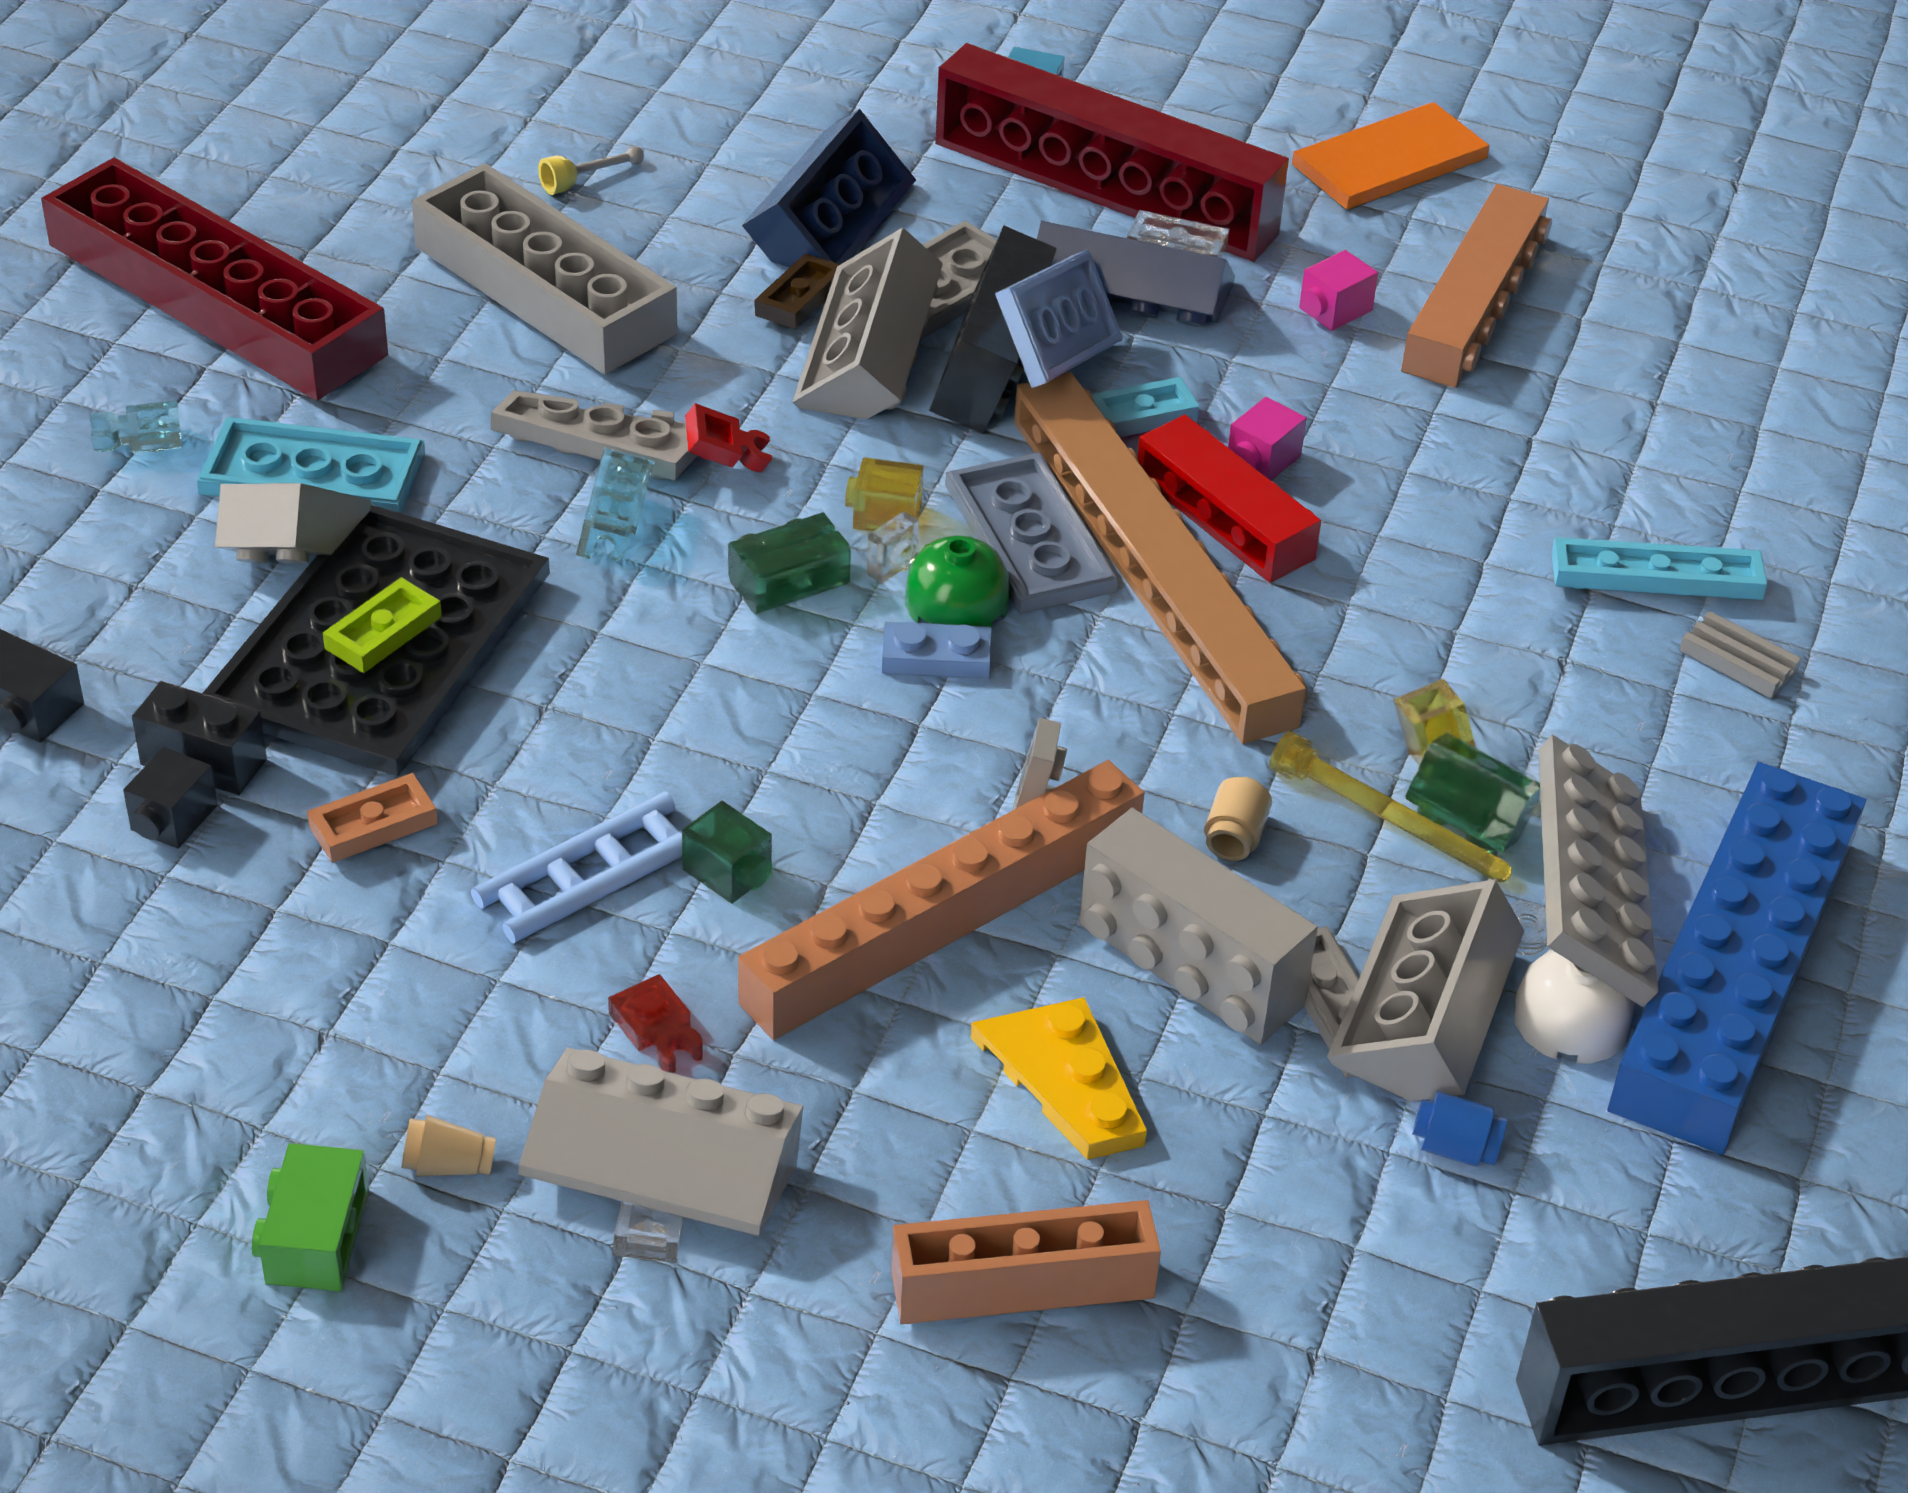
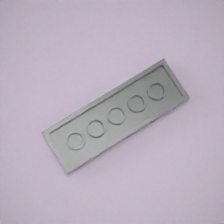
[1538,734,1658,1007]

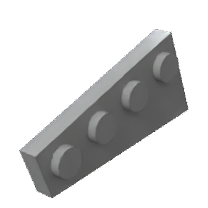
[490,390,697,481]

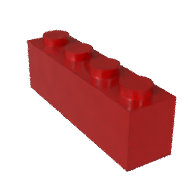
[1137,414,1322,583]

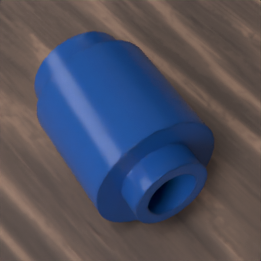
[1412,1091,1508,1167]

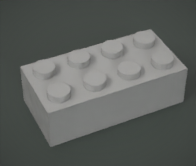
[1079,807,1318,1045]

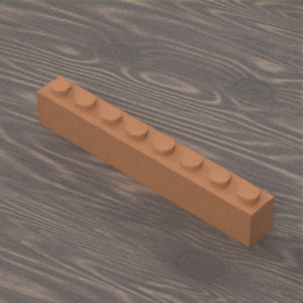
[738,760,1145,1040]

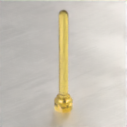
[1269,730,1512,883]

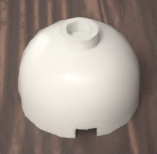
[1514,950,1635,1064]

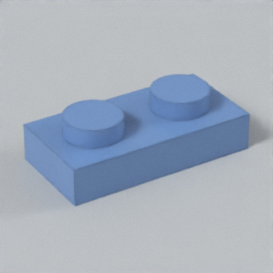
[882,622,991,679]

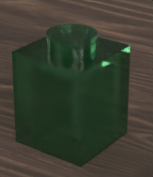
[682,800,772,904]

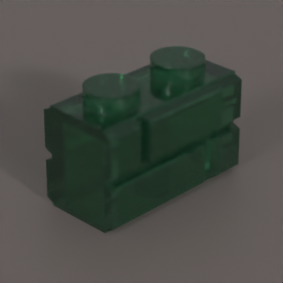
[728,512,851,615]
[1405,732,1540,853]

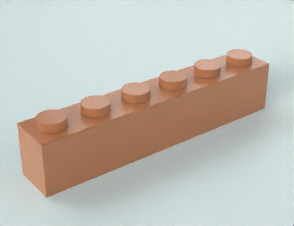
[1401,183,1552,388]

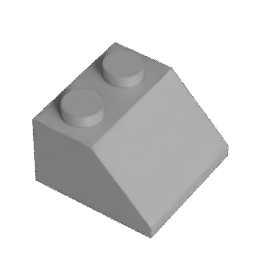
[215,483,371,564]

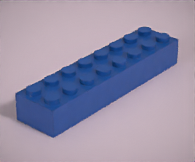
[1607,761,1867,1155]

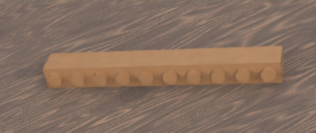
[1014,372,1308,744]

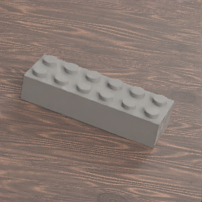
[412,163,678,375]

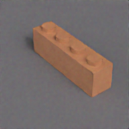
[891,1200,1161,1325]

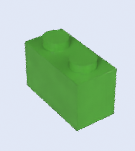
[252,1143,369,1291]

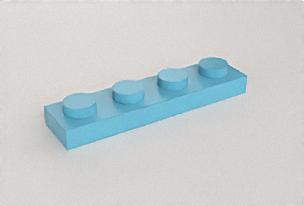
[1552,537,1767,600]

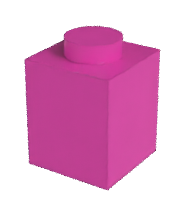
[1299,249,1378,331]
[1228,397,1307,481]

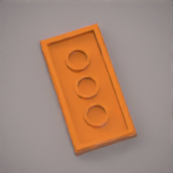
[1292,102,1490,210]

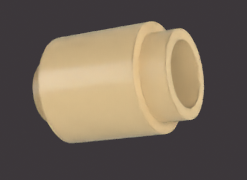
[1204,777,1272,861]

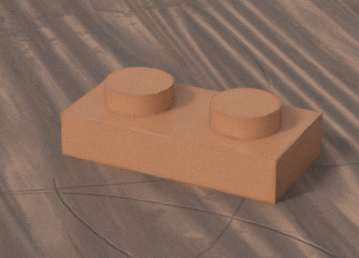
[307,773,438,863]

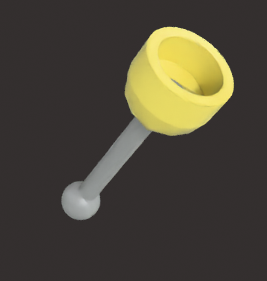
[538,146,644,195]

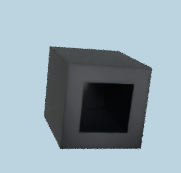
[123,747,218,849]

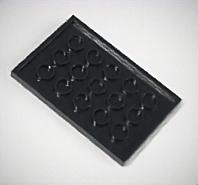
[203,504,550,777]

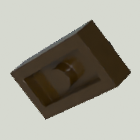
[754,253,840,330]

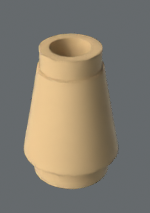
[401,1114,496,1177]

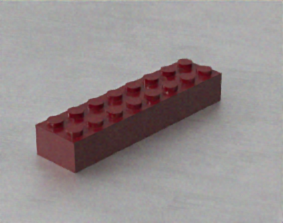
[935,43,1289,262]
[41,157,389,401]

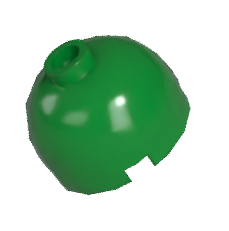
[905,535,1010,628]

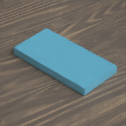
[197,417,425,513]

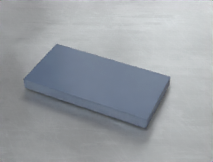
[945,452,1118,614]

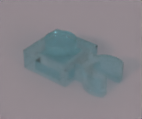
[90,401,182,453]

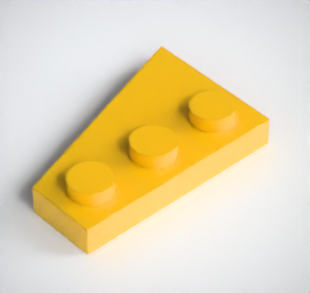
[971,997,1147,1160]

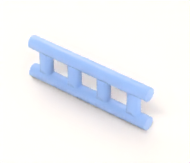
[471,791,708,944]

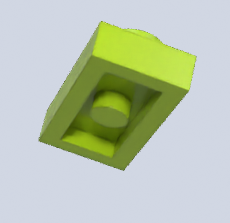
[323,577,442,673]

